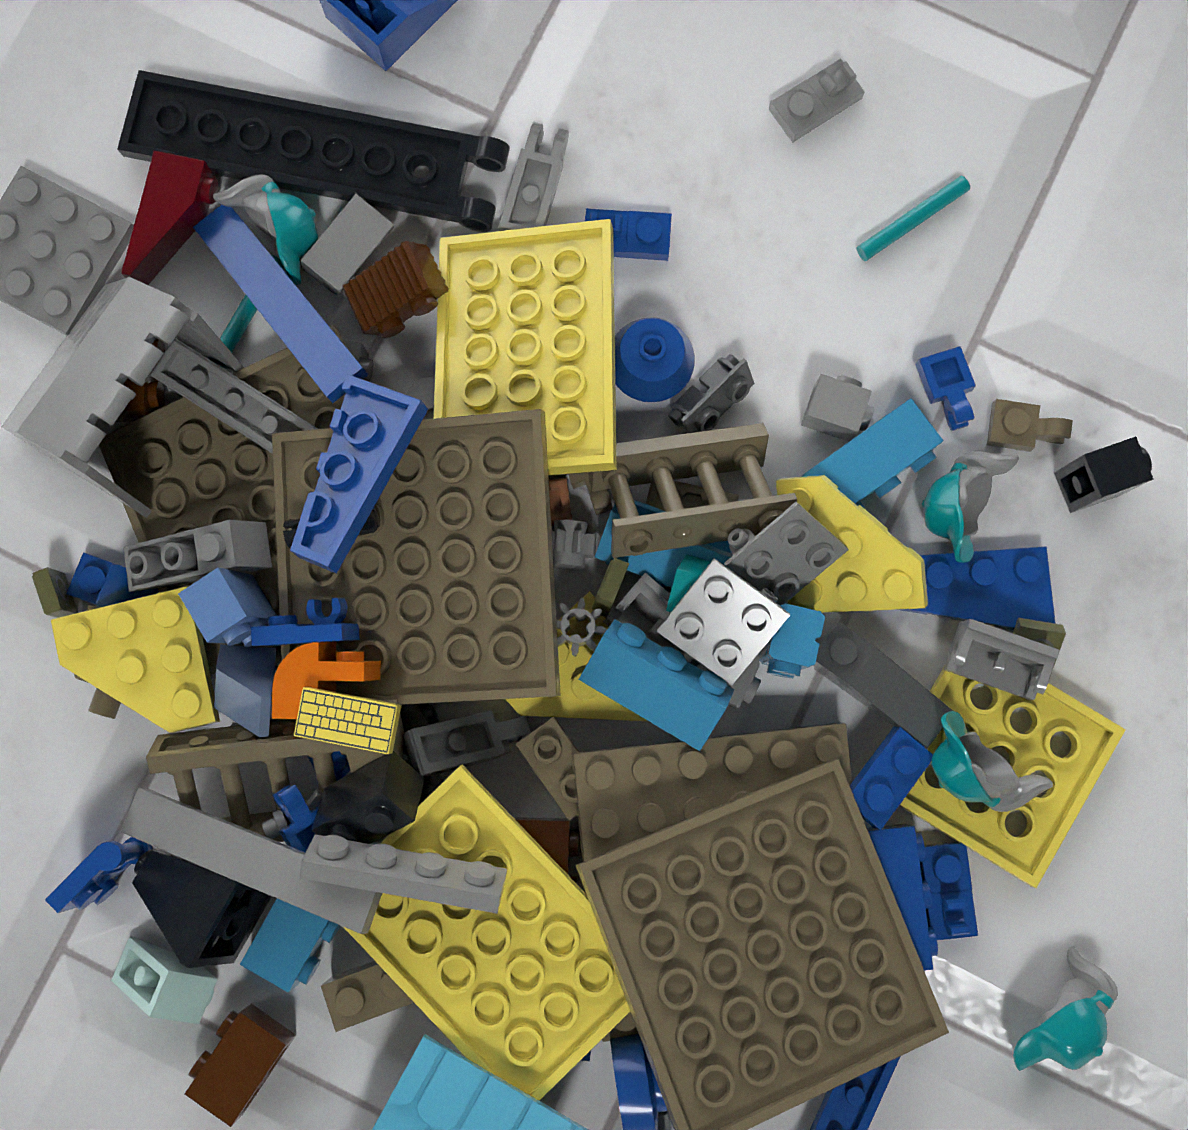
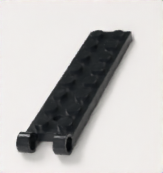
[117,70,510,232]

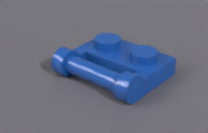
[45,837,153,913]

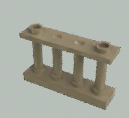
[588,423,797,558]
[146,719,340,855]

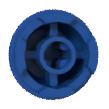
[615,317,695,402]

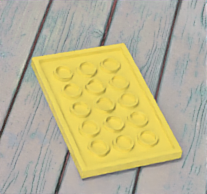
[434,219,617,475]
[343,764,630,1100]

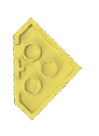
[776,475,928,613]
[51,586,220,733]
[505,591,648,722]

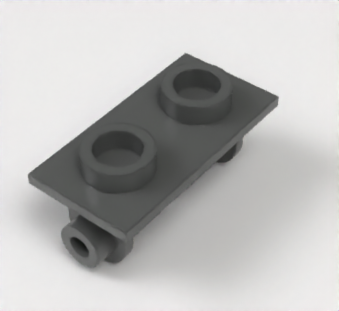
[668,354,755,433]

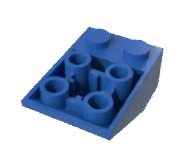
[319,0,458,71]

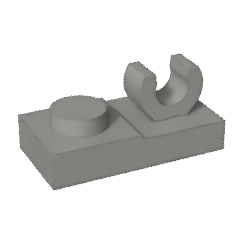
[769,58,865,143]

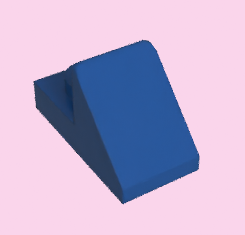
[66,552,159,607]

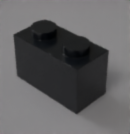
[1054,436,1154,513]
[312,751,425,844]

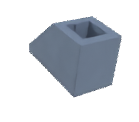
[214,644,278,737]

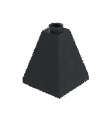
[132,850,272,968]

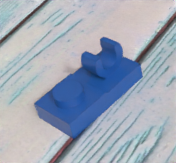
[585,208,672,261]
[251,598,360,646]
[920,842,978,940]

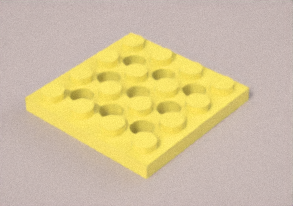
[899,665,1126,888]

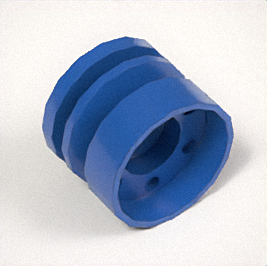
[610,1033,675,1130]

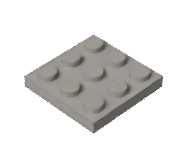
[0,166,134,336]

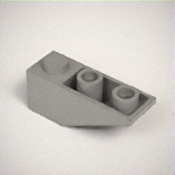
[123,520,272,592]

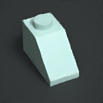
[111,937,217,1024]

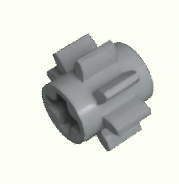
[551,520,596,569]
[556,598,607,657]

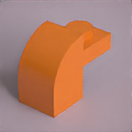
[272,642,381,719]

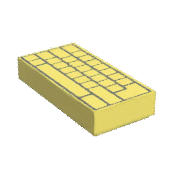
[294,687,402,754]

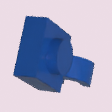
[915,346,976,431]
[272,784,319,853]

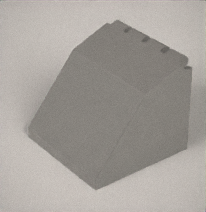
[1,277,244,518]

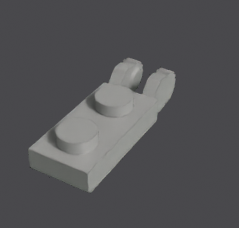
[498,122,569,231]

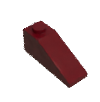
[121,151,219,285]

